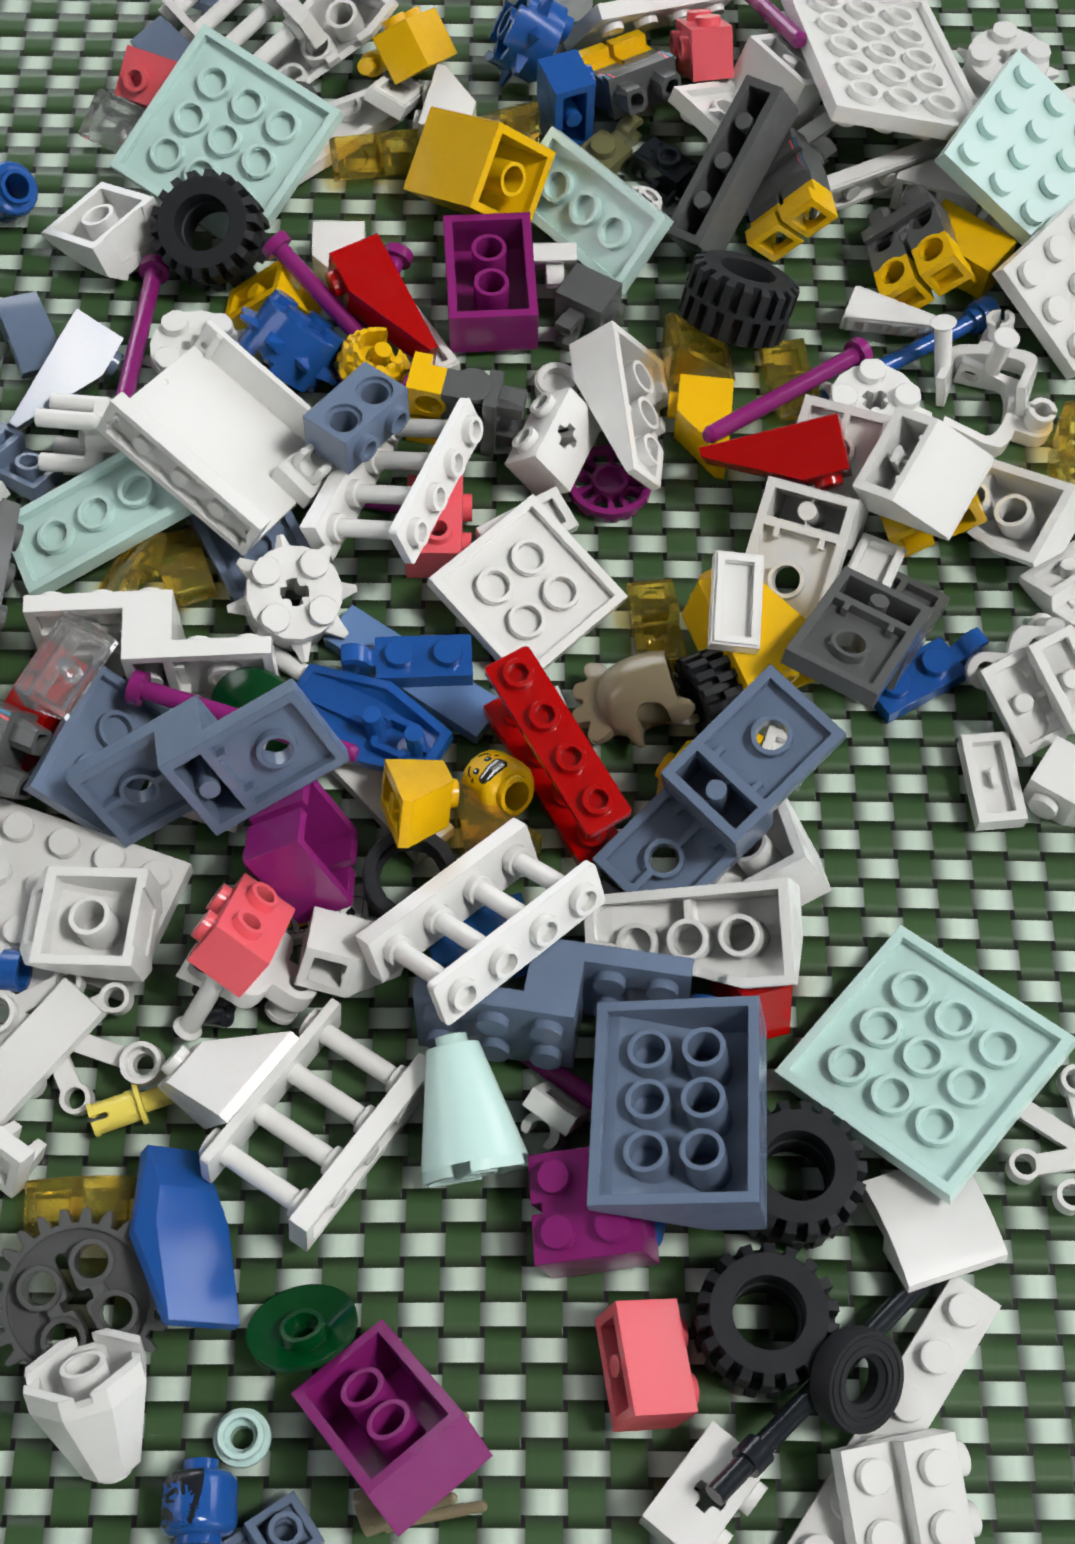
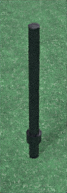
[705,1284,933,1506]

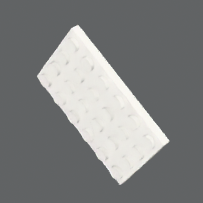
[780,0,977,141]

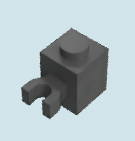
[554,263,625,351]

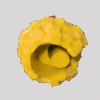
[336,327,411,384]

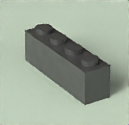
[666,75,800,256]

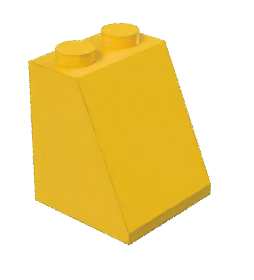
[403,106,556,222]
[681,569,814,690]

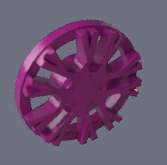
[568,445,651,523]

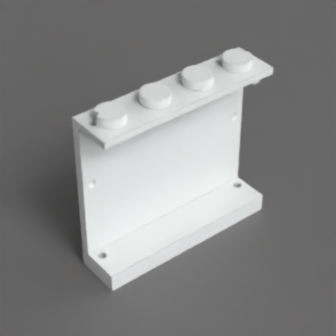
[96,320,334,556]

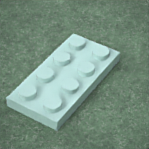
[532,126,674,295]
[12,451,193,595]

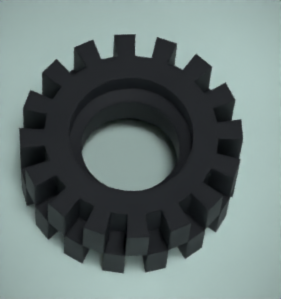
[674,648,743,735]

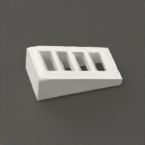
[839,286,936,338]

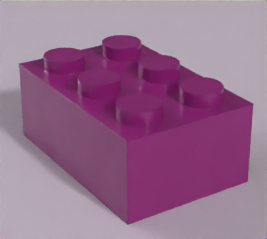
[443,212,539,353]
[291,1319,493,1537]

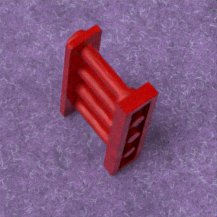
[483,646,631,866]

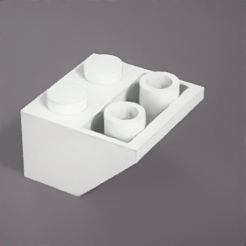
[852,405,995,541]

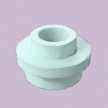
[213,1408,272,1469]

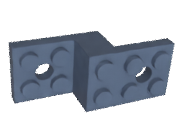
[592,664,846,892]
[66,678,350,847]
[413,939,694,1070]

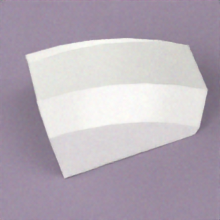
[41,182,159,281]
[19,866,163,982]

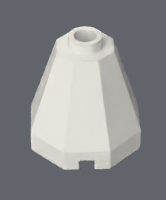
[23,1328,147,1484]

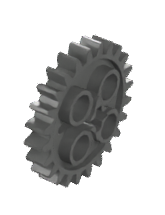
[0,1207,168,1383]

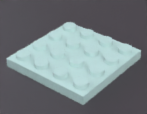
[109,23,344,241]
[934,49,1075,245]
[774,925,1075,1205]

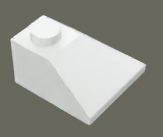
[715,798,832,906]
[157,1031,299,1129]

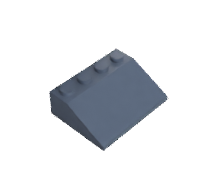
[587,995,767,1230]

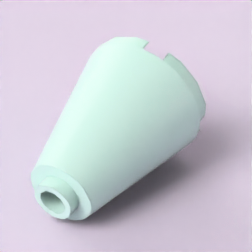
[421,1032,529,1187]

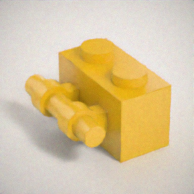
[357,6,458,85]

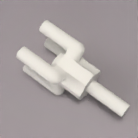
[34,393,120,474]

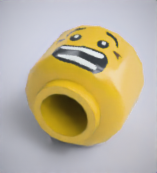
[461,750,534,822]

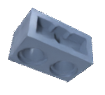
[303,362,410,475]

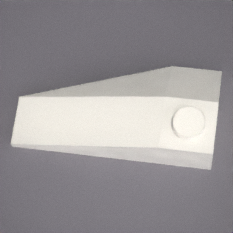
[268,0,399,84]
[569,320,668,491]
[965,459,1075,568]
[584,877,803,989]

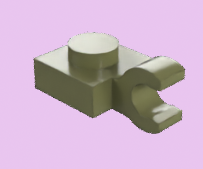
[580,114,643,175]

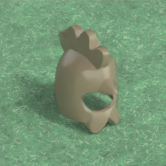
[572,650,700,748]

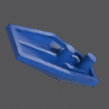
[297,663,454,772]
[129,1145,240,1330]

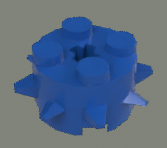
[485,0,574,87]
[238,289,344,394]

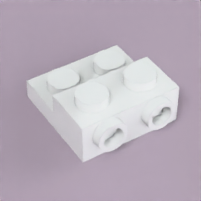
[830,1428,982,1544]

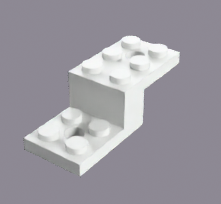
[668,33,822,144]
[745,394,892,619]
[23,587,279,699]

